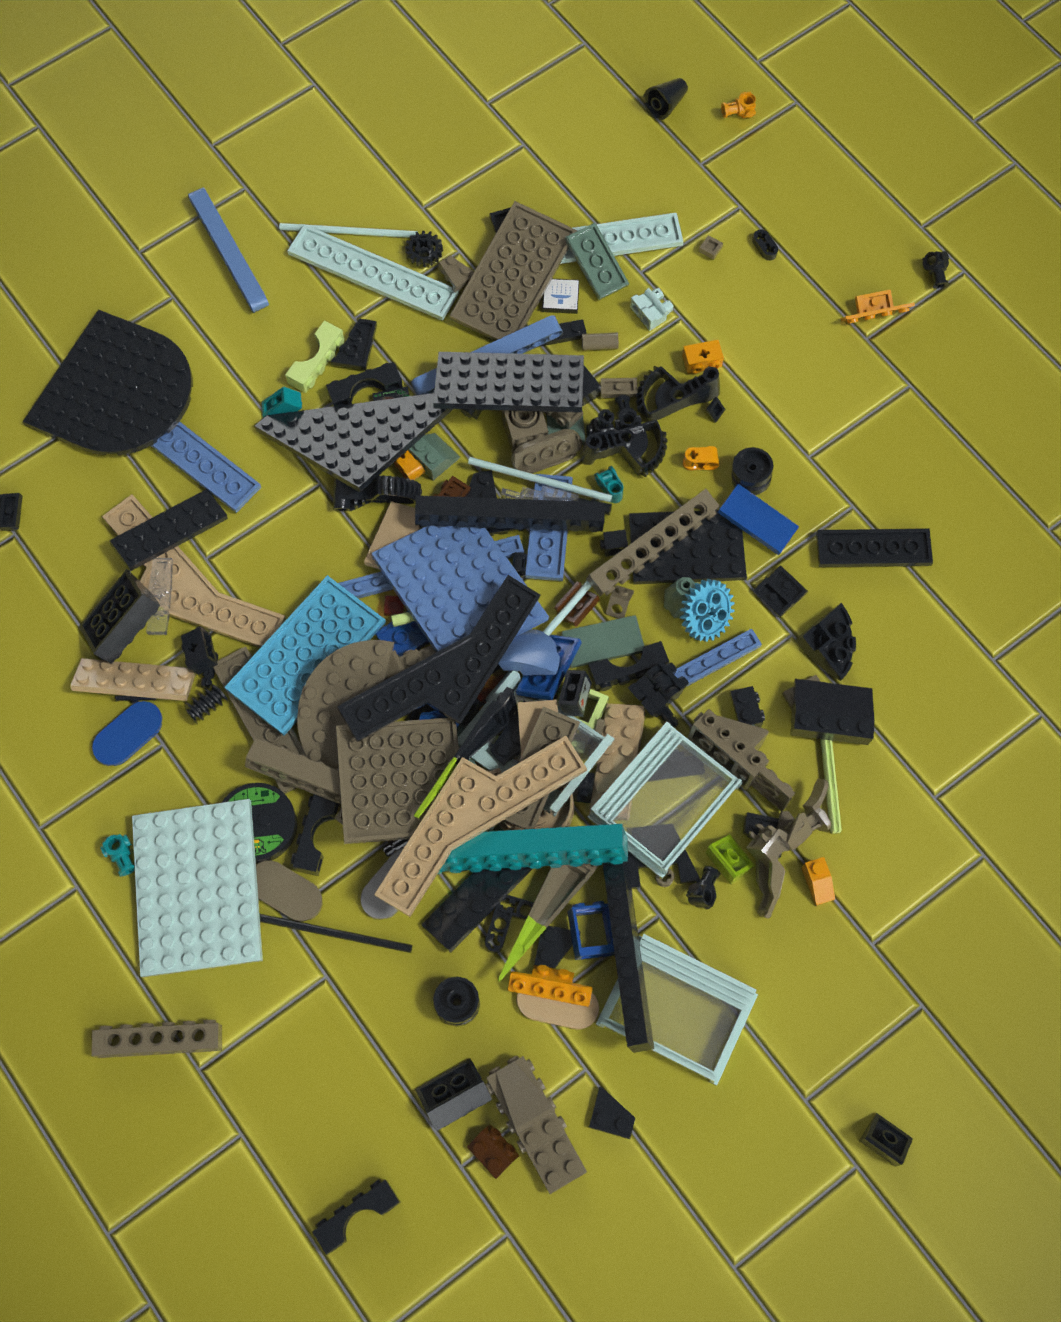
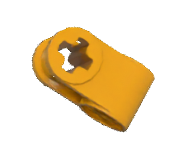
[683,446,719,471]
[394,450,425,480]

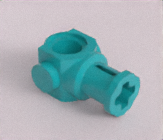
[100,834,135,877]

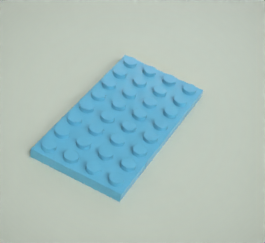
[225,575,386,736]

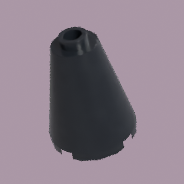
[643,78,688,120]

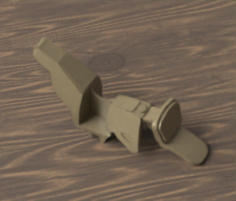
[746,779,831,918]

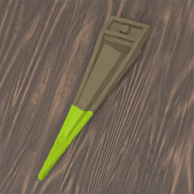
[498,864,598,982]

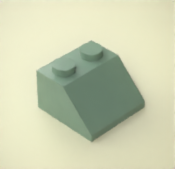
[408,433,460,481]

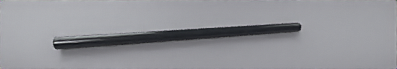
[259,913,413,953]

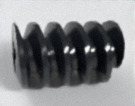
[184,683,228,725]

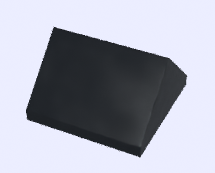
[859,1113,913,1167]

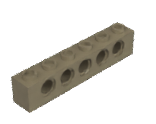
[92,1020,222,1058]

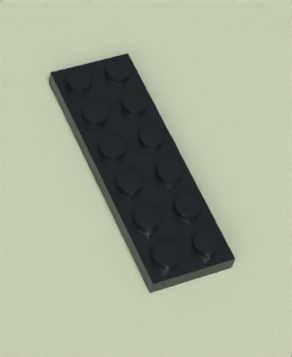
[109,489,228,571]
[816,528,933,567]
[422,867,532,953]

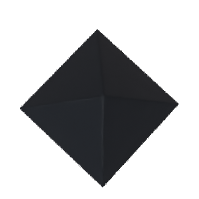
[706,397,726,423]

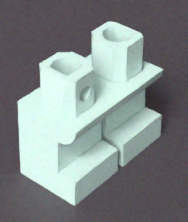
[630,288,673,331]

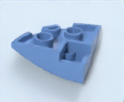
[498,629,560,675]

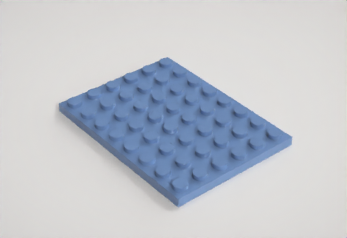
[371,525,549,652]

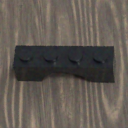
[326,362,403,406]
[588,641,669,691]
[291,794,339,876]
[312,1179,401,1255]

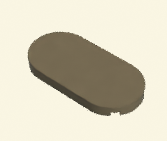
[511,429,582,473]
[256,860,323,922]

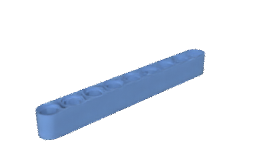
[188,187,269,313]
[411,315,563,395]

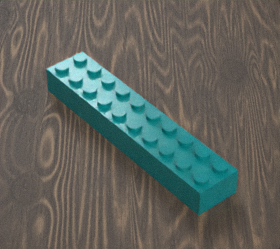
[438,824,628,874]

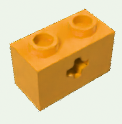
[682,340,724,374]

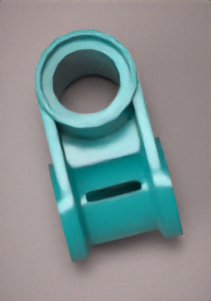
[594,466,624,503]

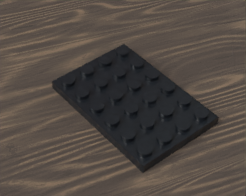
[629,510,747,585]

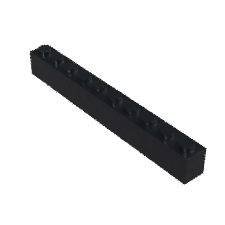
[415,495,605,532]
[603,861,654,1053]

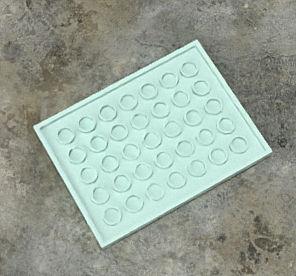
[132,799,263,977]

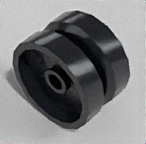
[731,447,774,495]
[433,976,480,1027]

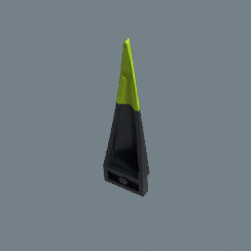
[414,687,517,818]

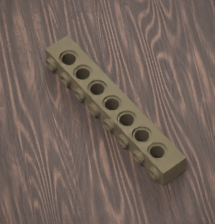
[586,489,720,597]

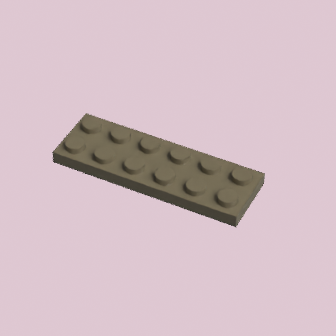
[504,706,580,829]

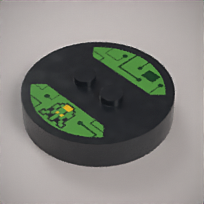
[221,783,297,864]

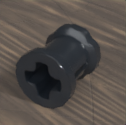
[511,552,527,576]

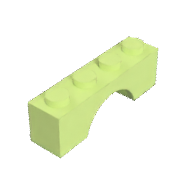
[285,321,345,393]

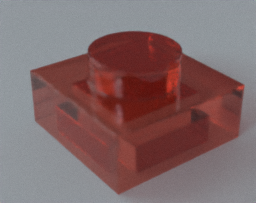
[384,595,404,616]

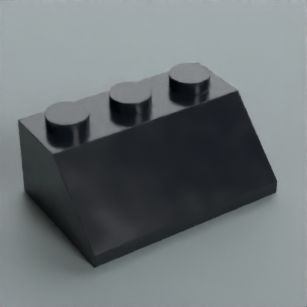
[415,1058,493,1131]

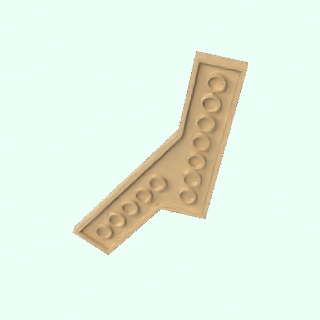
[102,495,286,648]
[374,736,587,917]

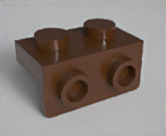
[554,581,600,627]
[467,1124,519,1179]

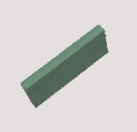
[565,223,629,300]
[562,615,644,668]

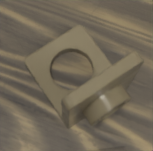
[606,585,634,619]

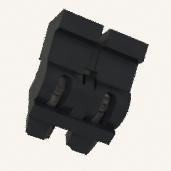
[628,661,689,717]

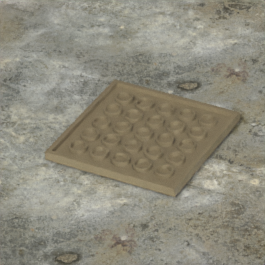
[336,718,459,844]

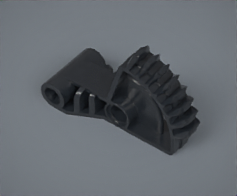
[636,366,720,421]
[580,420,668,477]
[333,475,422,511]

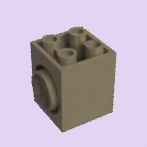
[502,410,548,454]

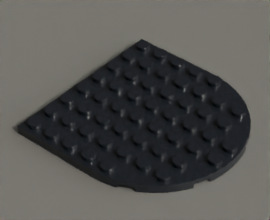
[23,309,193,455]

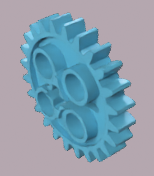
[680,579,735,642]

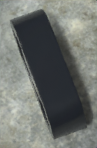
[753,229,778,261]

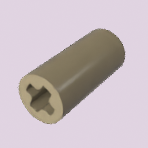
[582,332,619,350]

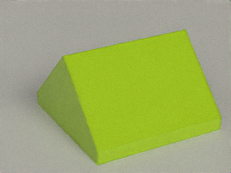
[706,834,755,884]

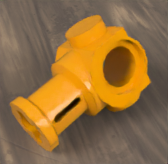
[721,91,756,118]

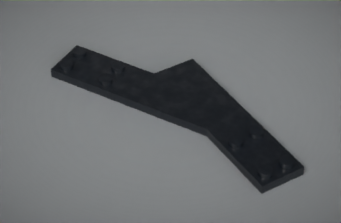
[337,575,541,742]

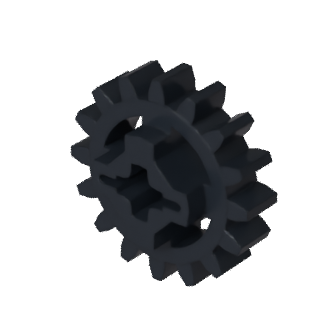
[405,231,443,267]

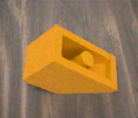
[801,857,835,906]

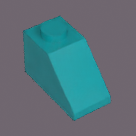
[262,386,302,418]

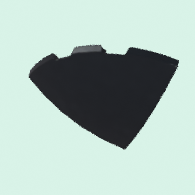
[794,603,856,681]

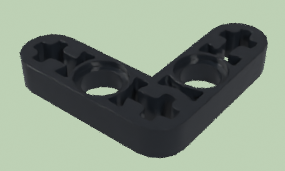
[485,895,554,953]

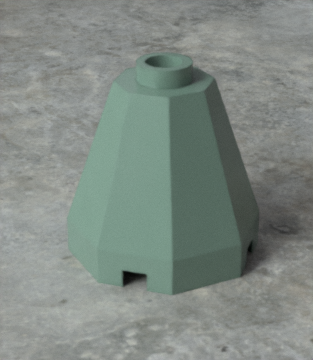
[664,577,695,618]

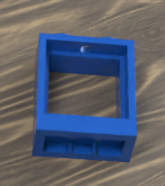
[567,901,615,960]

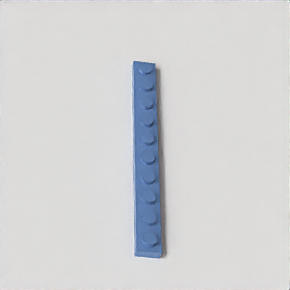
[338,535,524,599]

